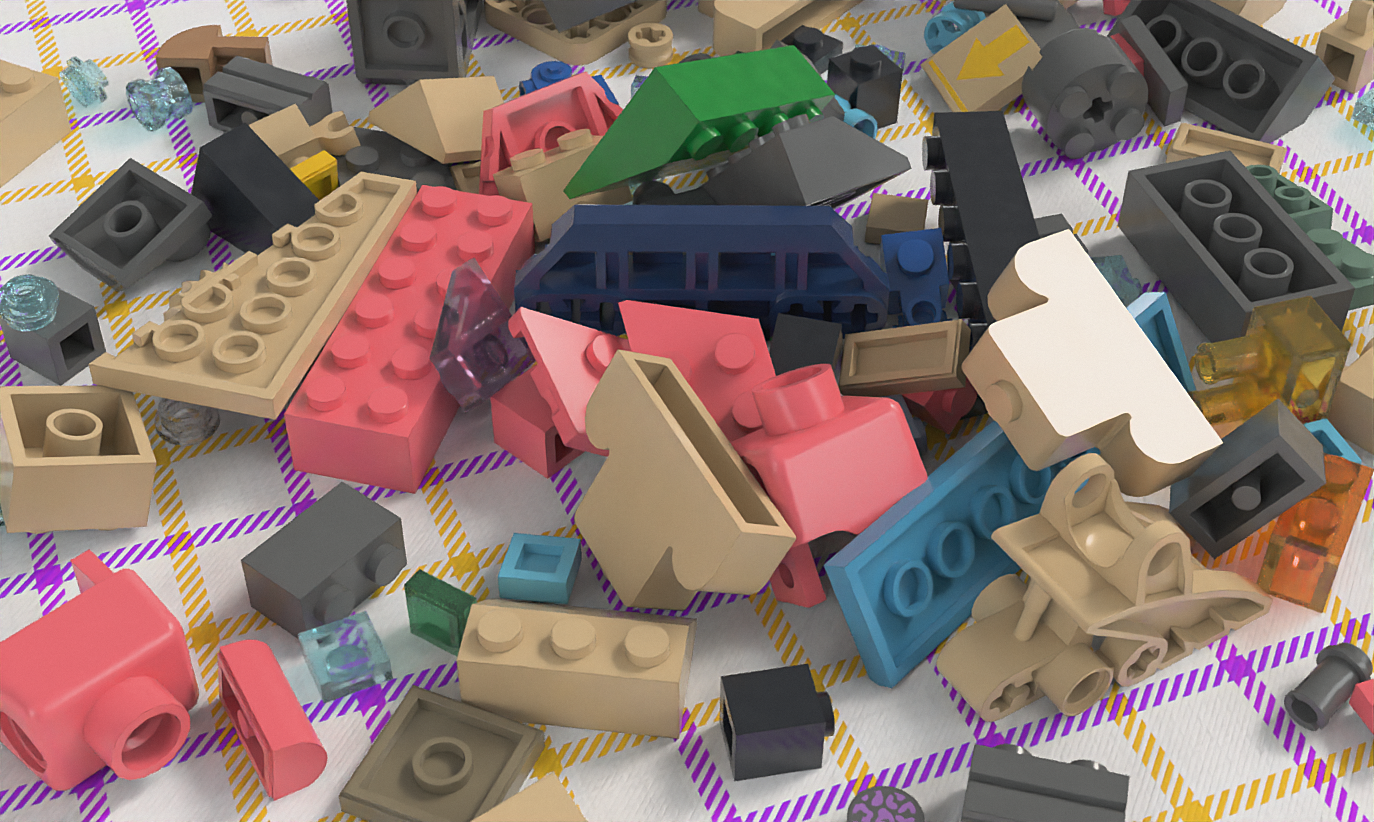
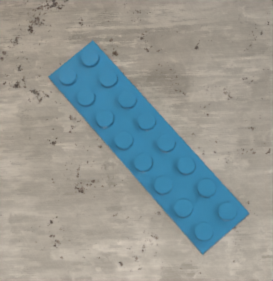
[824,292,1200,688]

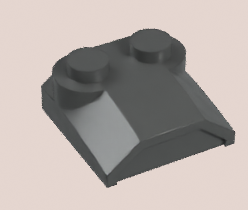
[49,158,212,292]

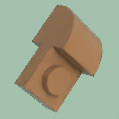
[155,25,273,103]

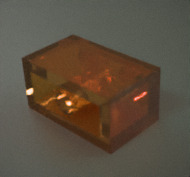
[1256,453,1374,613]

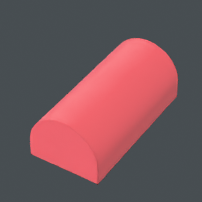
[217,640,327,801]

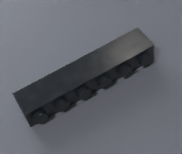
[922,111,1040,355]

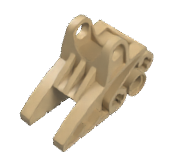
[936,453,1273,722]

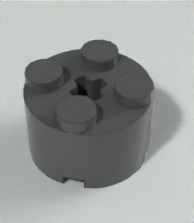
[1022,28,1148,159]

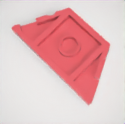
[479,72,623,196]
[618,300,776,442]
[508,307,632,457]

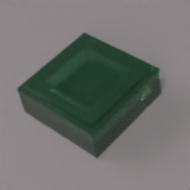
[404,569,477,657]

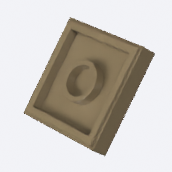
[338,685,545,822]

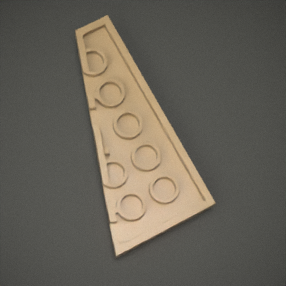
[89,172,417,420]

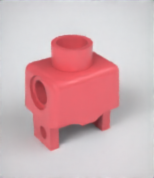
[730,364,928,608]
[0,549,199,791]

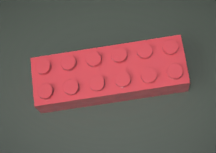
[284,185,535,494]

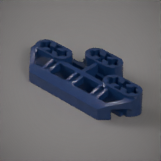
[514,204,889,342]

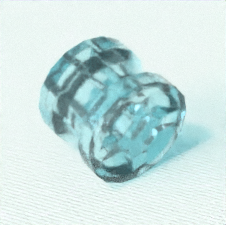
[126,66,193,132]

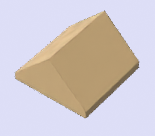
[367,76,504,164]

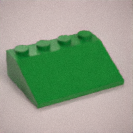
[563,45,835,199]

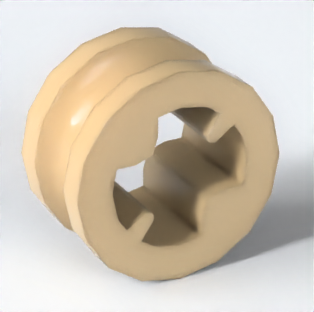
[628,22,673,68]

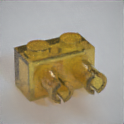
[1187,296,1351,427]

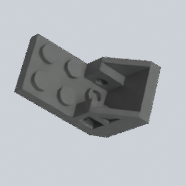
[346,0,483,85]

